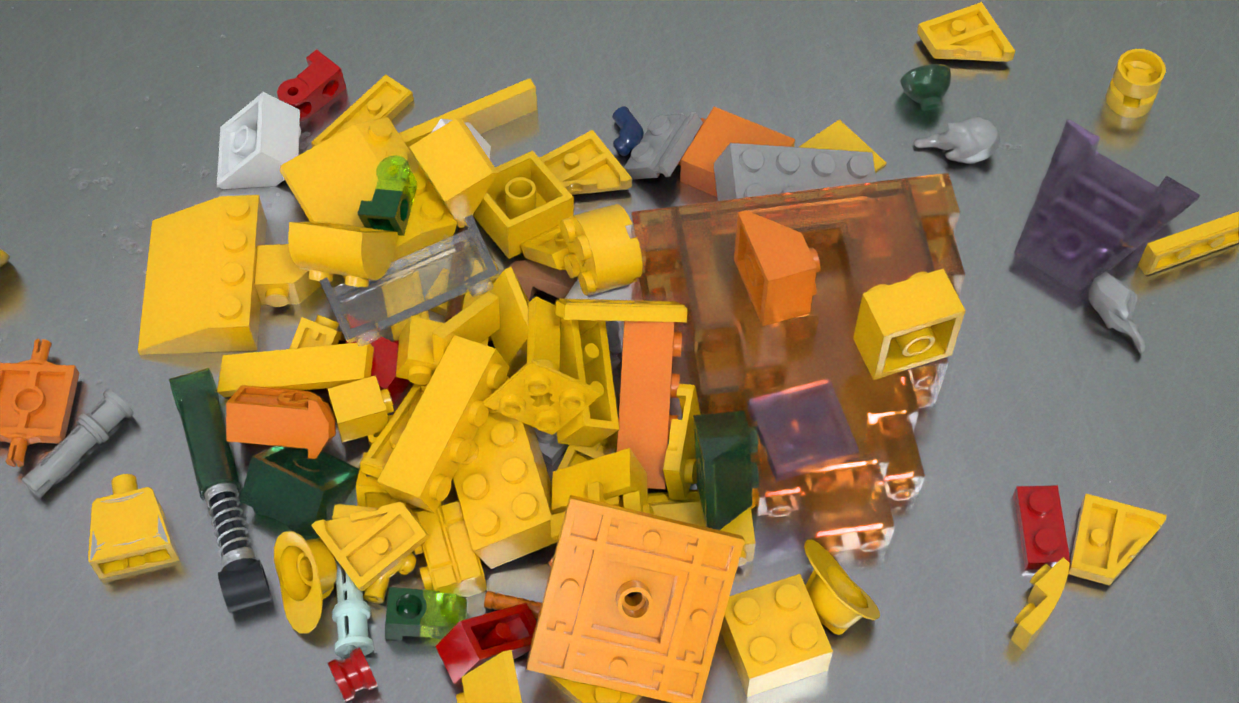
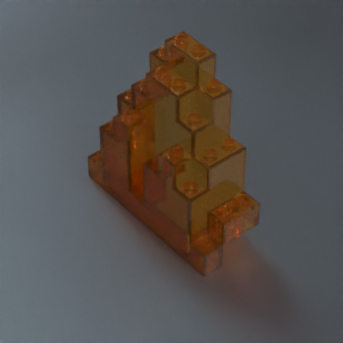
[631,173,965,556]

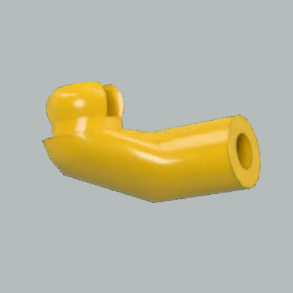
[363,553,416,604]

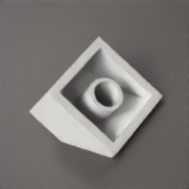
[217,92,301,189]

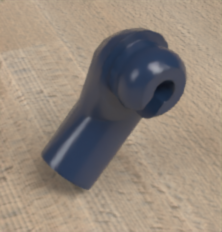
[612,106,644,156]

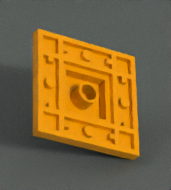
[526,495,745,703]

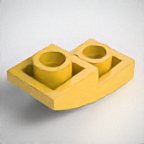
[1011,557,1070,651]

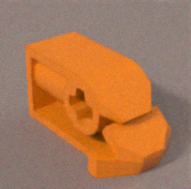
[226,385,336,459]

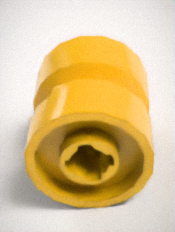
[1106,49,1166,118]

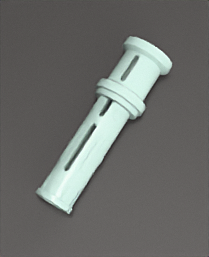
[332,557,374,658]

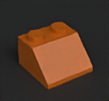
[734,210,821,327]

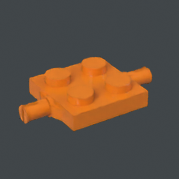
[0,339,80,467]

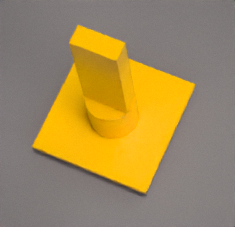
[483,296,602,435]

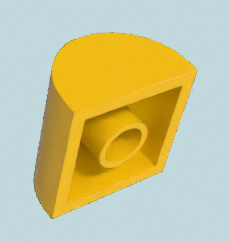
[288,222,398,287]

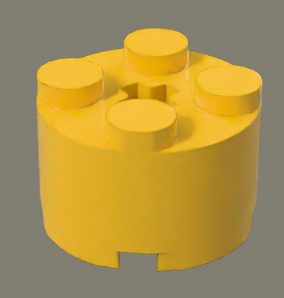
[560,204,643,296]

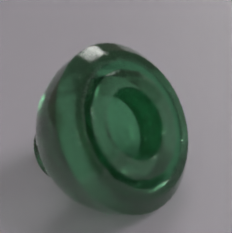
[900,64,951,111]

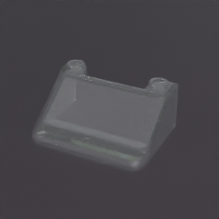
[320,215,499,347]

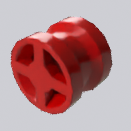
[327,647,378,702]

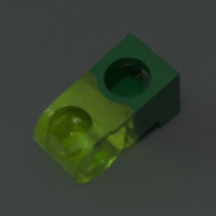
[358,155,417,236]
[385,587,468,640]

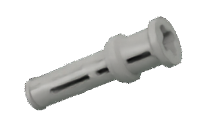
[21,389,134,498]

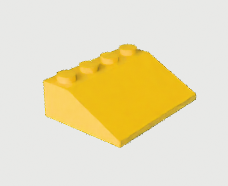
[279,117,457,279]
[138,195,267,355]

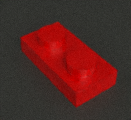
[1014,485,1071,570]

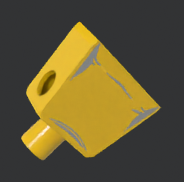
[88,474,180,579]

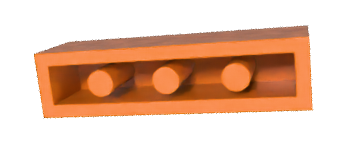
[617,321,682,489]

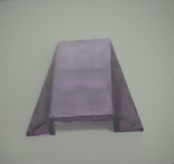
[1014,119,1200,294]

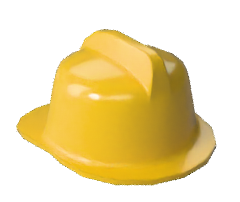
[274,531,337,633]
[804,539,880,635]

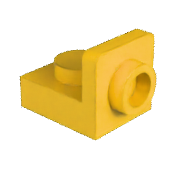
[289,314,346,349]

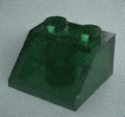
[693,411,759,530]
[239,446,359,536]

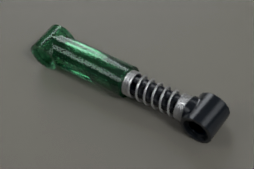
[169,367,272,613]

